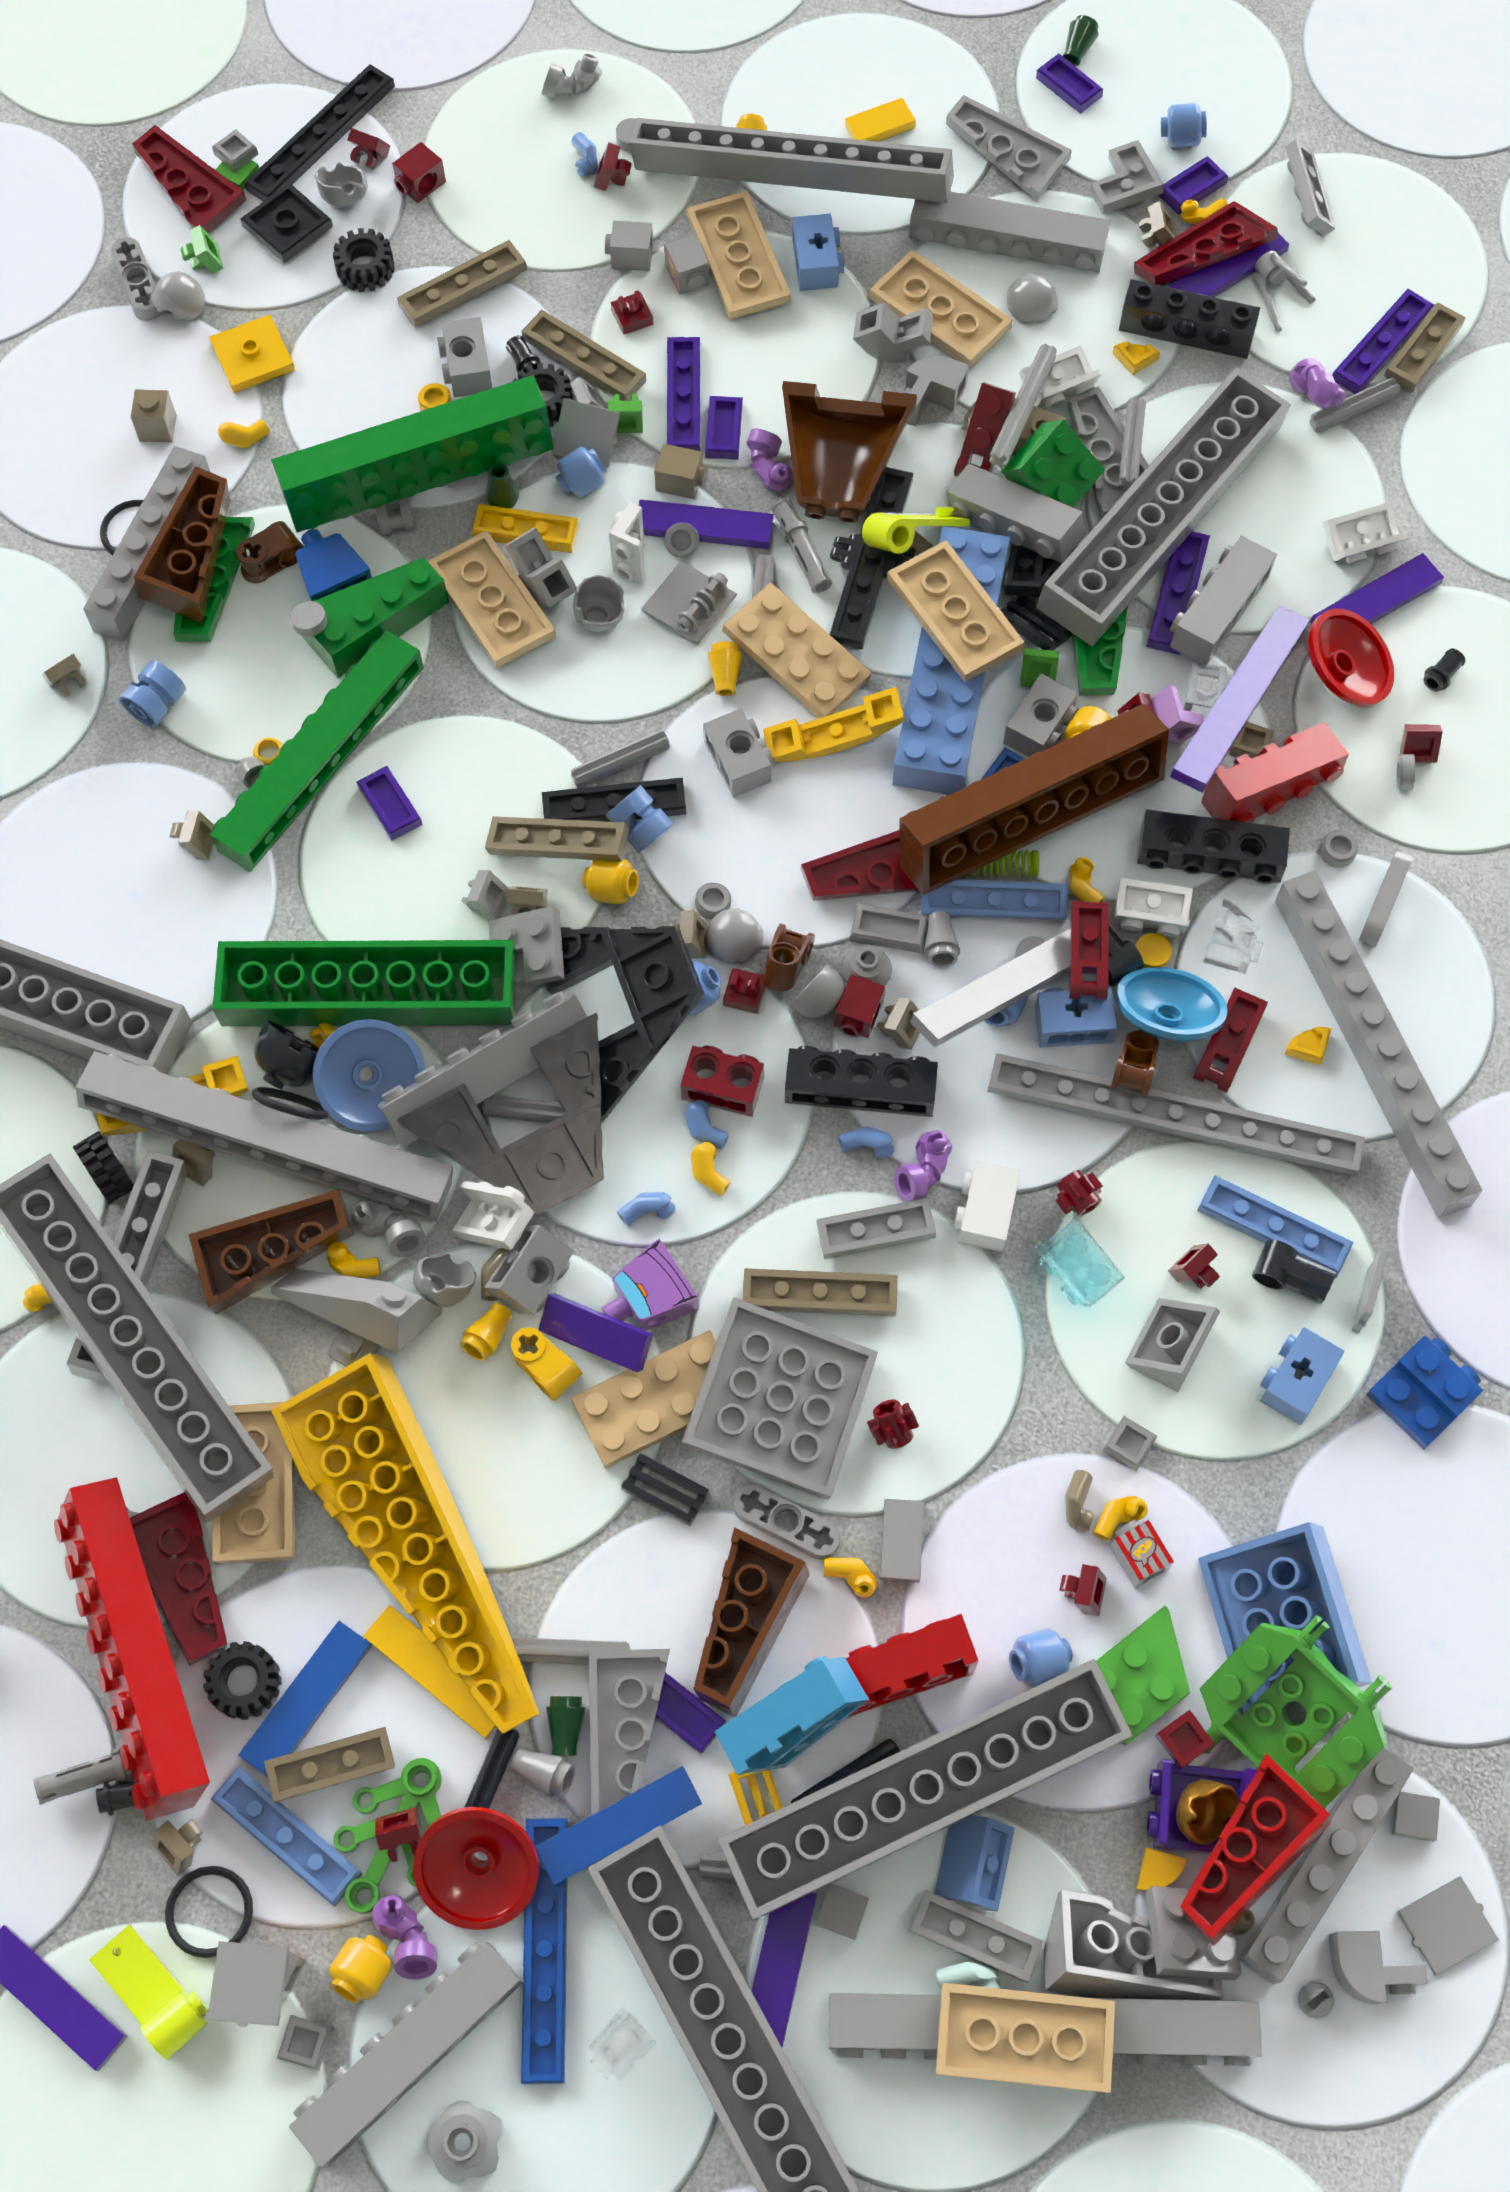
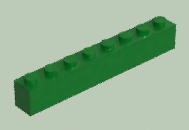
[210,630,424,872]

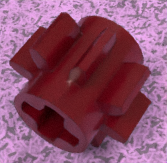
[1055,1170,1103,1217]
[867,1399,919,1449]

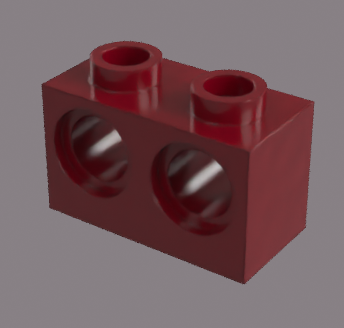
[680,1045,765,1117]

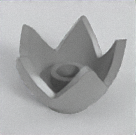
[427,2101,502,2183]

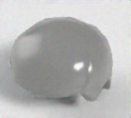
[314,162,368,208]
[151,271,206,321]
[1007,273,1057,323]
[573,575,625,632]
[707,908,763,963]
[792,964,844,1018]
[413,1253,477,1307]

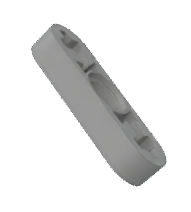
[111,237,161,321]
[1359,851,1413,947]
[733,1484,840,1560]

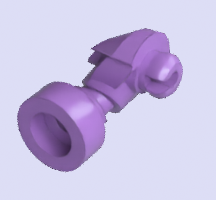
[1289,358,1345,410]
[746,428,792,491]
[894,1130,952,1202]
[372,1895,437,1979]

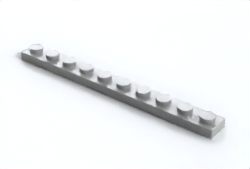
[987,1053,1365,1177]

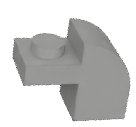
[853,302,933,362]
[905,356,969,426]
[504,528,577,608]
[1329,1931,1428,2005]

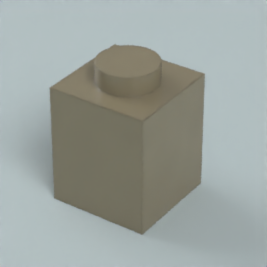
[130,389,177,443]
[654,444,708,499]

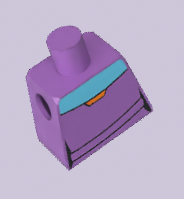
[601,1238,699,1331]

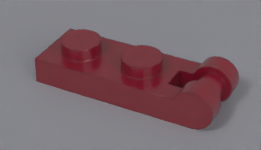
[954,382,1016,477]
[1069,901,1109,1000]
[1193,987,1268,1093]

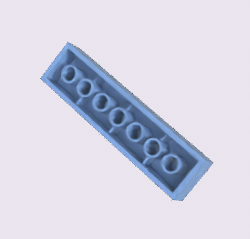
[892,526,1010,795]

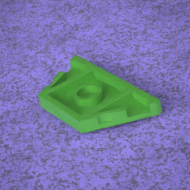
[1096,1605,1190,1745]

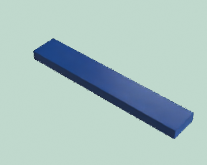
[521,1818,568,2084]

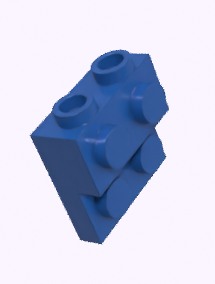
[1366,1335,1484,1450]

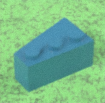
[714,1656,869,1775]

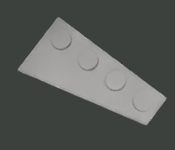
[946,95,1072,201]
[1068,386,1149,519]
[589,1649,670,1815]

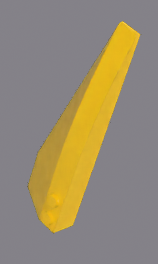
[271,1353,540,1734]

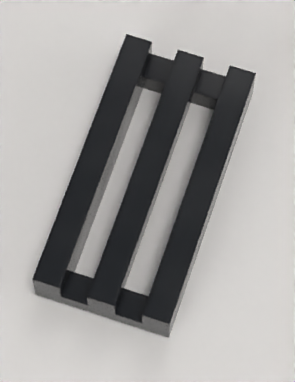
[1000,596,1072,651]
[621,1453,709,1526]

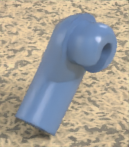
[685,1100,729,1150]
[838,1126,894,1159]
[617,1192,676,1226]

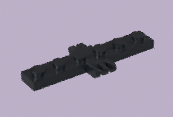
[829,467,916,650]

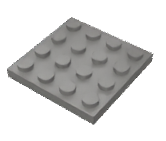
[681,1297,878,1500]

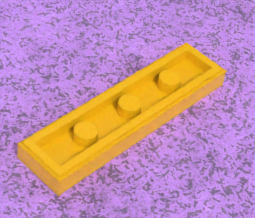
[363,1605,497,1740]

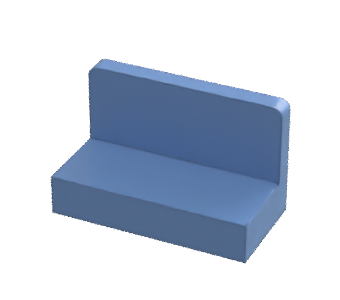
[935,1815,1015,1912]

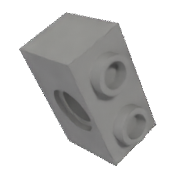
[437,317,492,397]
[1003,674,1079,757]
[703,708,775,797]
[484,1225,575,1315]

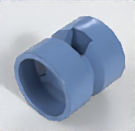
[119,661,187,728]
[606,785,673,853]

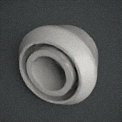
[842,945,892,986]

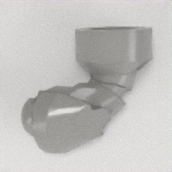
[541,53,602,99]
[351,1200,426,1257]

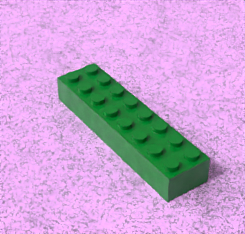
[271,375,554,533]
[212,940,517,1027]

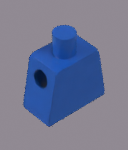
[295,529,372,601]

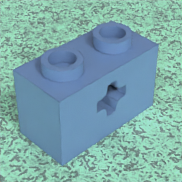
[792,213,844,291]
[1034,988,1117,1048]
[1260,1327,1345,1425]

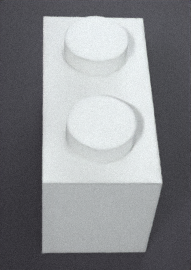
[954,1160,1021,1252]

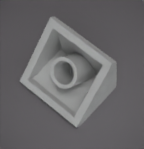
[1125,1298,1220,1392]

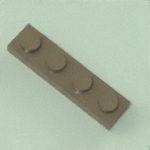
[397,239,527,328]
[521,309,647,401]
[485,816,629,862]
[742,1268,898,1316]

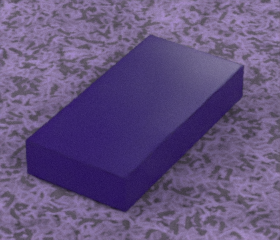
[1036,53,1104,114]
[1158,156,1228,215]
[705,396,743,460]
[356,766,423,841]
[655,1672,727,1756]

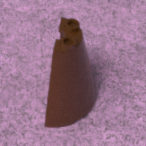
[782,381,917,523]

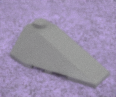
[271,1268,442,1353]
[1044,1890,1223,2000]

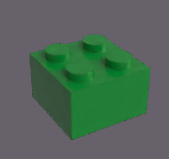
[1001,419,1105,507]

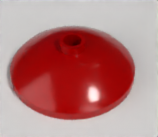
[1308,609,1394,707]
[413,1807,539,1930]

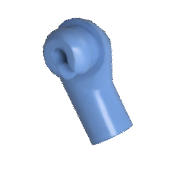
[571,132,598,177]

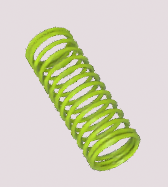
[962,849,1039,878]

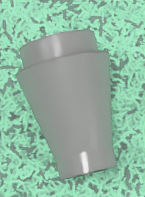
[924,911,960,968]
[511,1748,575,1797]

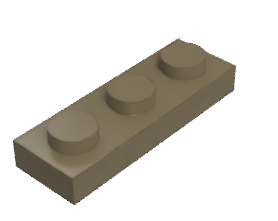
[1384,302,1466,392]
[264,1726,396,1803]

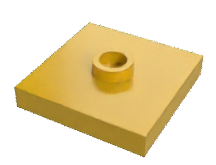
[209,314,295,393]

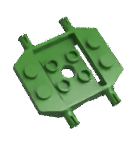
[1199,1615,1393,1808]

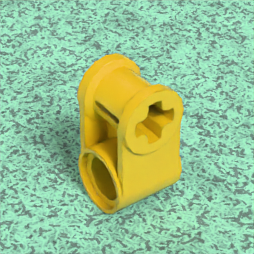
[511,1327,583,1402]

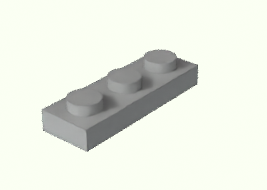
[1285,140,1335,236]
[816,1198,936,1259]
[909,1890,1043,1983]

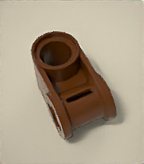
[236,521,304,583]
[763,923,815,991]
[1111,1030,1159,1097]

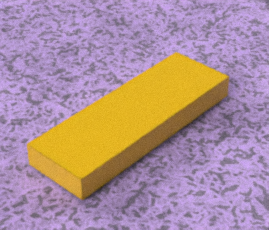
[471,504,579,553]

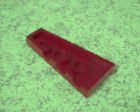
[132,125,246,233]
[1134,201,1278,285]
[800,830,960,901]
[130,1492,227,1666]

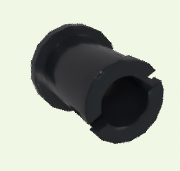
[505,335,541,374]
[1423,648,1466,692]
[96,1781,135,1816]

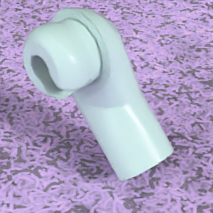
[936,1962,1000,1989]

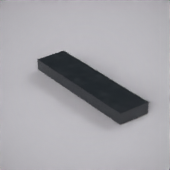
[541,777,687,822]

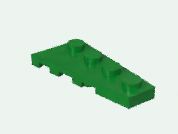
[173,517,255,642]
[1072,605,1129,696]

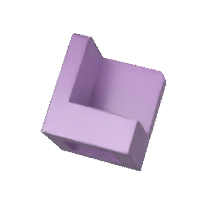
[1151,685,1204,744]

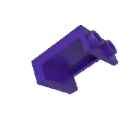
[1147,1759,1258,1855]

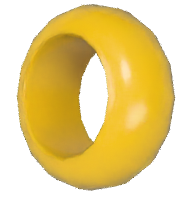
[253,737,283,766]

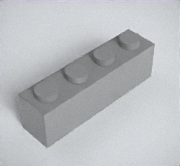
[946,463,1085,563]
[1170,535,1278,666]

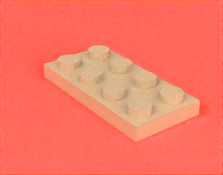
[686,190,791,320]
[869,250,1013,369]
[427,530,556,669]
[887,540,1025,682]
[722,582,872,718]
[571,1330,716,1469]
[212,1402,295,1565]
[935,1983,1115,2093]

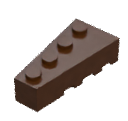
[134,466,230,623]
[188,1190,354,1315]
[693,1527,810,1718]

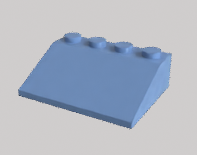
[1198,1522,1372,1714]

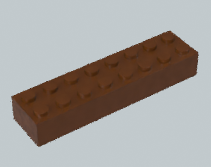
[899,704,1169,895]

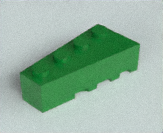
[291,557,449,678]

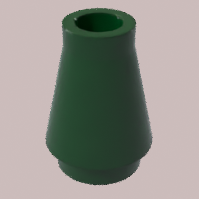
[1063,15,1099,66]
[485,463,519,508]
[546,1696,586,1756]

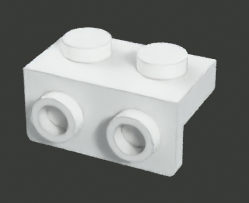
[1019,345,1102,409]
[1323,501,1408,565]
[609,502,646,584]
[1113,877,1193,937]
[452,1181,535,1250]

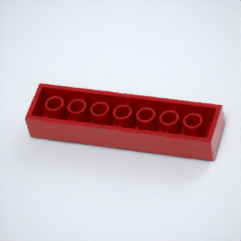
[54,1477,210,1821]

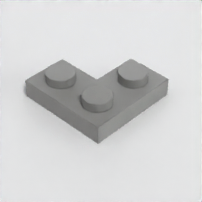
[1091,140,1163,214]
[488,906,564,986]
[1145,1886,1242,1980]

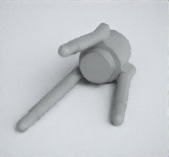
[1254,251,1316,333]

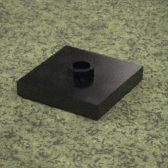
[240,183,333,263]

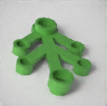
[334,1758,442,1914]

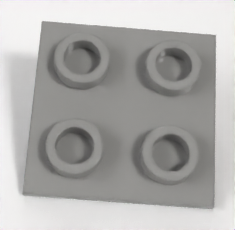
[641,561,737,644]

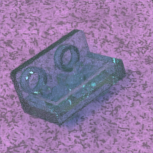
[1035,1218,1125,1307]

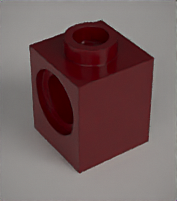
[392,142,446,203]
[834,974,885,1039]

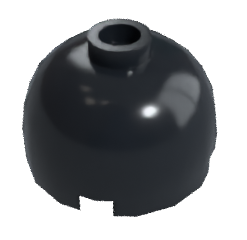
[254,1020,320,1090]

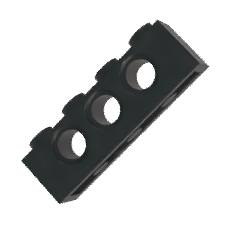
[1119,279,1261,359]
[1137,809,1290,884]
[785,1046,938,1117]

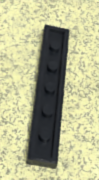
[244,64,395,201]

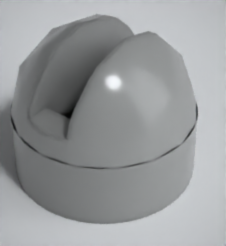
[237,756,265,788]
[1298,1982,1334,2018]

